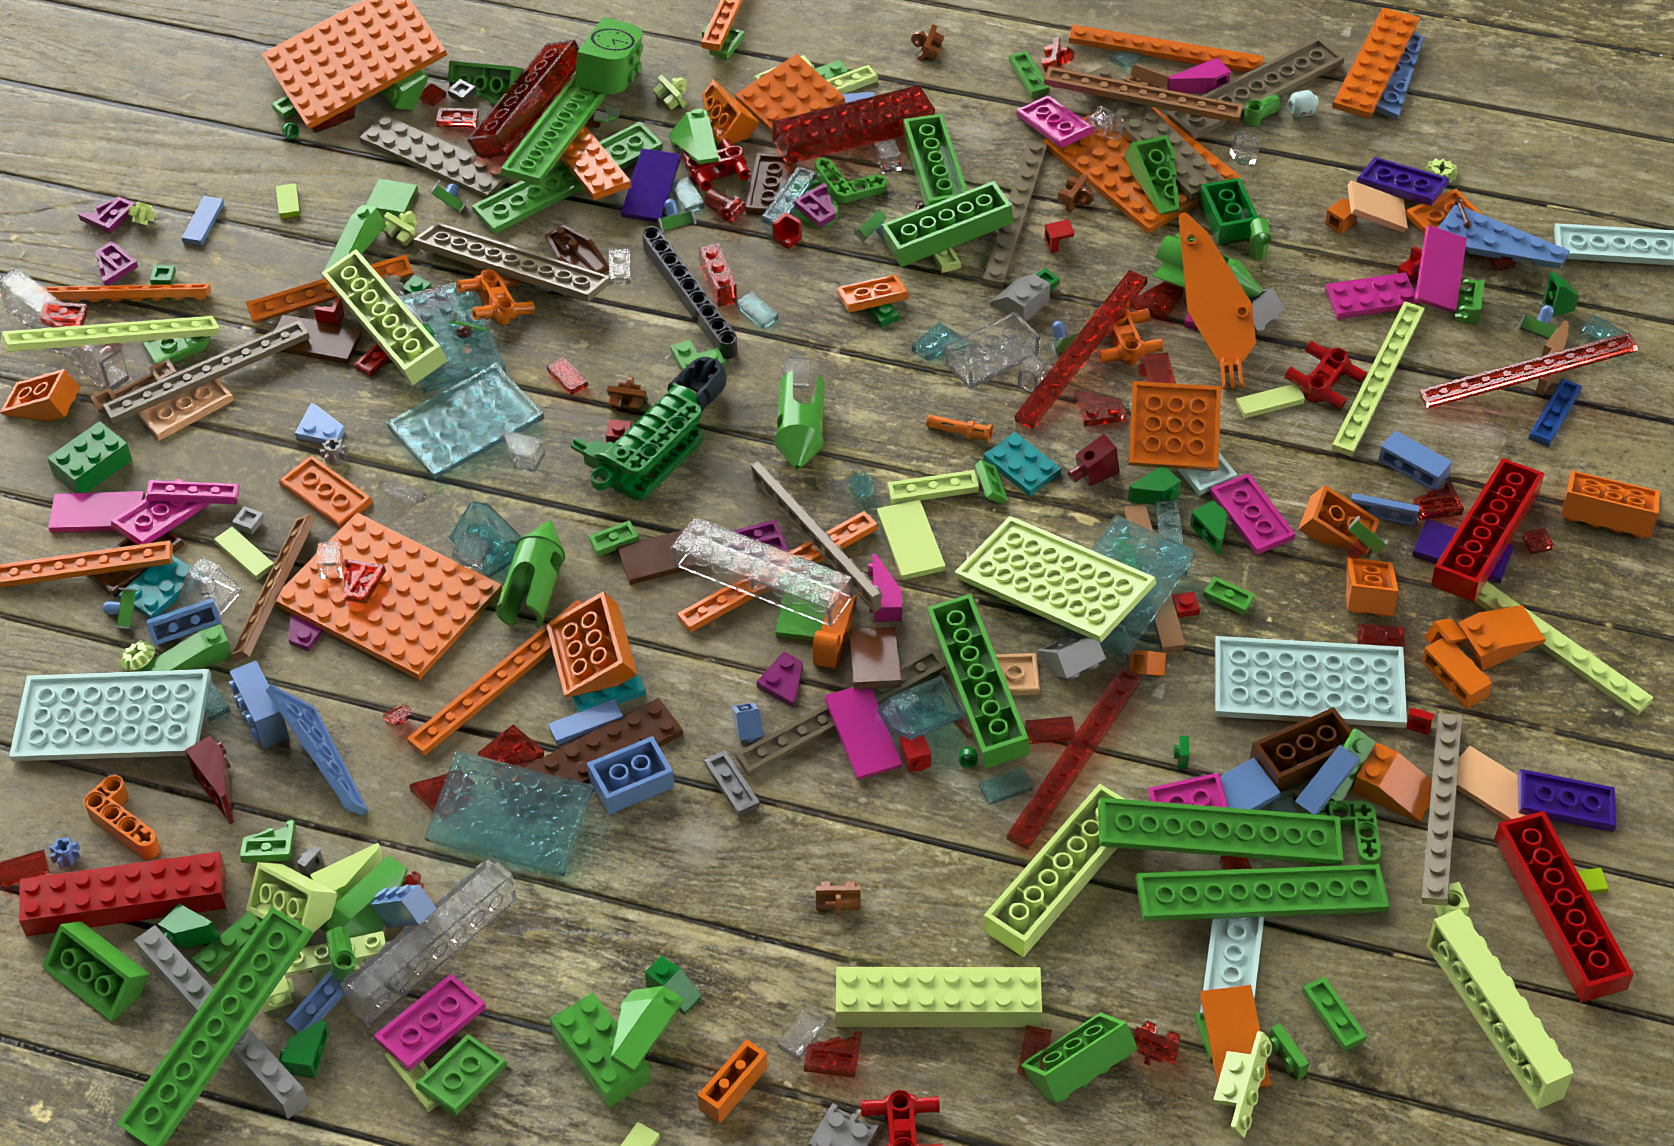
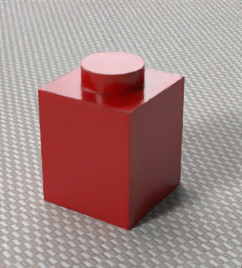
[899,731,931,773]

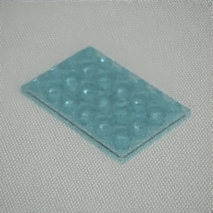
[397,282,506,393]
[387,363,544,479]
[1048,514,1196,658]
[424,751,594,877]

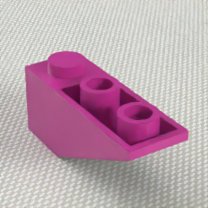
[1167,58,1231,93]
[868,554,902,622]

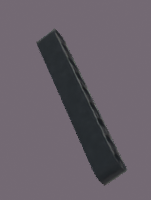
[642,226,738,359]

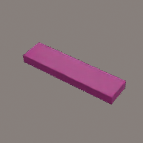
[146,480,239,504]

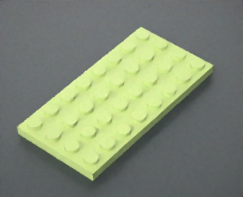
[955,516,1156,643]

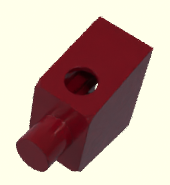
[1068,434,1120,486]

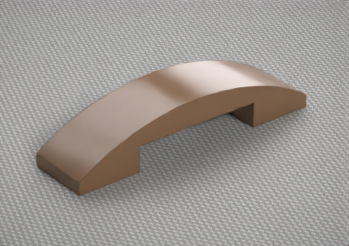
[90,358,177,413]

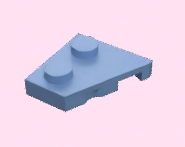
[295,403,345,444]

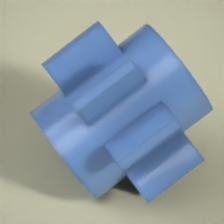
[49,836,81,868]

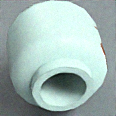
[1288,90,1319,118]

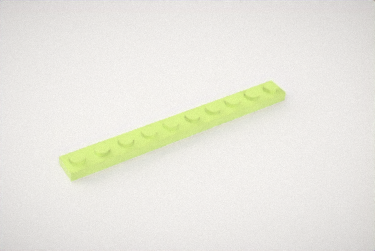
[1332,301,1425,457]
[1,316,220,352]
[1475,582,1653,716]

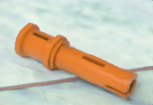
[926,415,994,444]

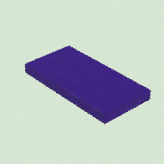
[621,148,681,223]
[1357,157,1449,206]
[1412,519,1514,583]
[1518,769,1616,832]

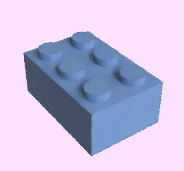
[229,661,289,749]
[587,736,675,815]

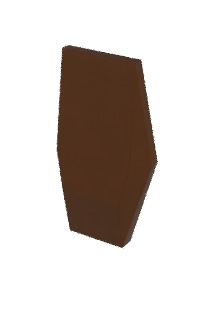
[545,224,610,274]

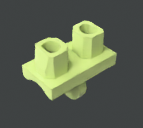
[653,74,687,110]
[383,211,418,247]

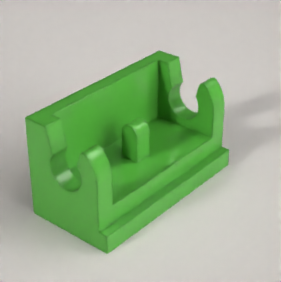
[1454,279,1485,324]

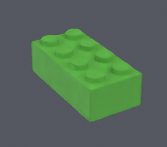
[550,993,651,1108]

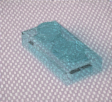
[1581,315,1631,352]

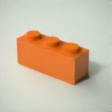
[1421,638,1492,709]
[698,1039,768,1124]

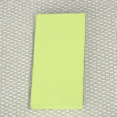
[877,499,945,580]

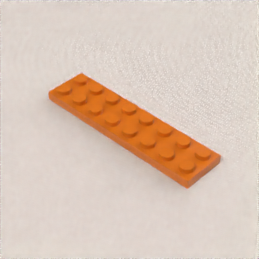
[1332,8,1420,119]
[532,112,631,200]

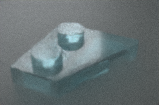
[912,322,970,361]

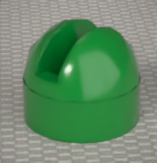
[282,122,299,139]
[959,747,978,768]

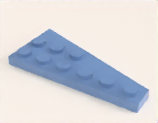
[1374,32,1424,121]
[265,685,368,816]

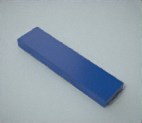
[1528,378,1582,447]

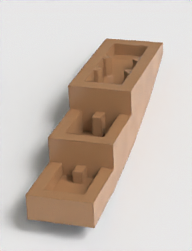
[1535,320,1569,396]

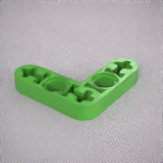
[814,158,887,203]
[1304,801,1381,865]

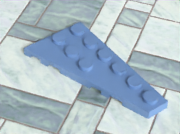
[1438,204,1570,269]

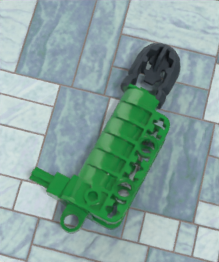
[571,357,727,500]

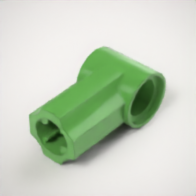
[1243,94,1282,126]
[1248,218,1271,260]
[326,927,356,982]

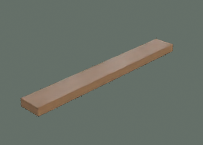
[1123,504,1185,652]
[230,514,316,662]

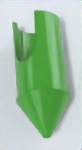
[1152,235,1263,299]
[774,371,825,470]
[496,521,565,628]

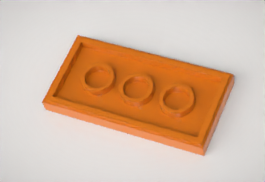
[279,455,373,529]
[1199,985,1271,1088]

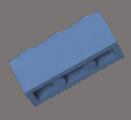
[1378,430,1452,492]
[147,598,222,646]
[370,884,437,928]

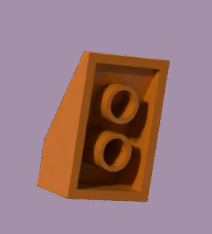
[0,369,80,421]
[1298,485,1380,555]
[1346,557,1399,617]
[1458,605,1546,671]
[1353,742,1432,824]

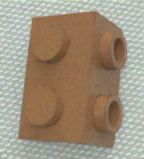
[1123,64,1169,89]

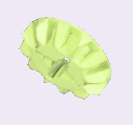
[1425,158,1458,183]
[119,640,155,671]

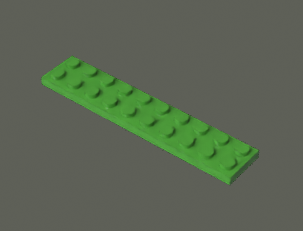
[501,74,608,185]
[472,122,663,234]
[1098,797,1343,865]
[1135,864,1390,921]
[117,907,314,1146]

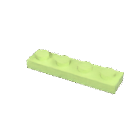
[887,470,979,505]

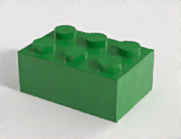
[1199,178,1259,244]
[47,421,132,493]

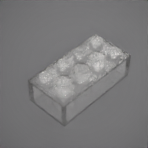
[945,311,1040,389]

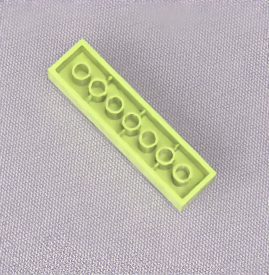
[322,249,448,385]
[983,783,1124,957]
[1426,909,1574,1110]
[836,967,1042,1028]

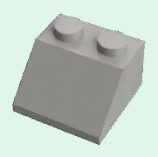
[990,274,1050,324]
[1249,288,1285,334]
[1037,631,1106,680]

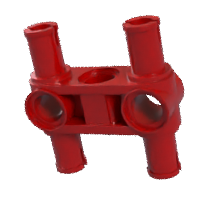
[681,139,751,191]
[1284,340,1368,410]
[860,1090,943,1146]

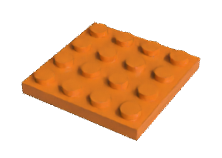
[735,54,846,144]
[1128,381,1221,471]

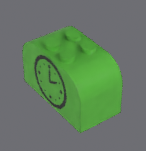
[575,17,643,94]

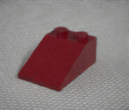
[185,735,234,824]

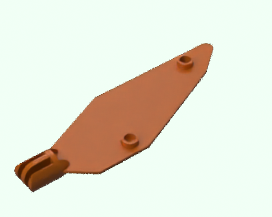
[1179,213,1256,390]

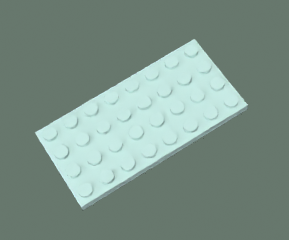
[1215,636,1407,728]
[9,669,211,761]

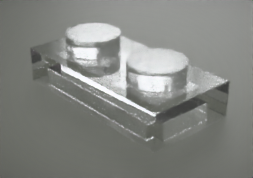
[609,248,631,285]
[778,1006,828,1060]

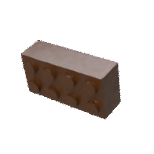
[1250,707,1352,792]

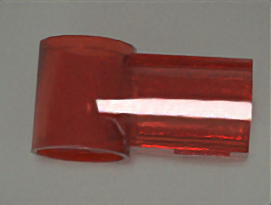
[704,189,747,223]

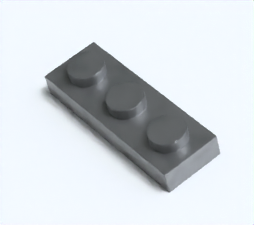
[704,750,760,817]

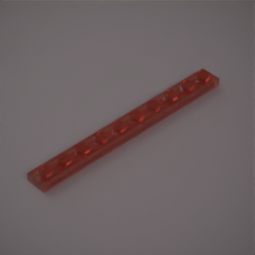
[1014,270,1148,429]
[1419,332,1638,409]
[1007,666,1142,850]

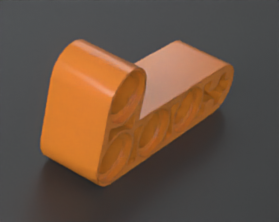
[812,592,857,669]
[84,775,161,860]

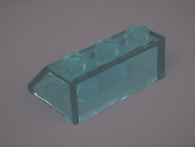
[449,501,522,577]
[877,675,966,740]

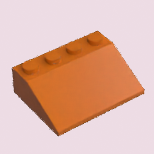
[1561,470,1660,538]
[546,591,638,698]

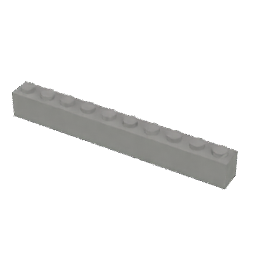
[134,925,309,1119]

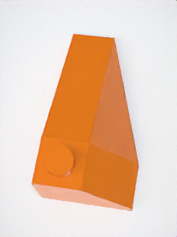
[702,79,759,144]

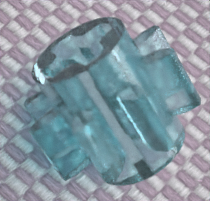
[848,471,875,499]

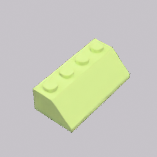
[246,862,337,933]

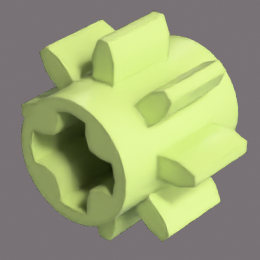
[128,201,156,225]

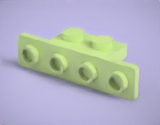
[286,931,387,984]
[1214,1031,1272,1138]

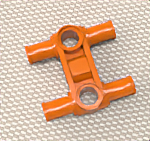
[456,270,535,325]
[1086,307,1164,365]

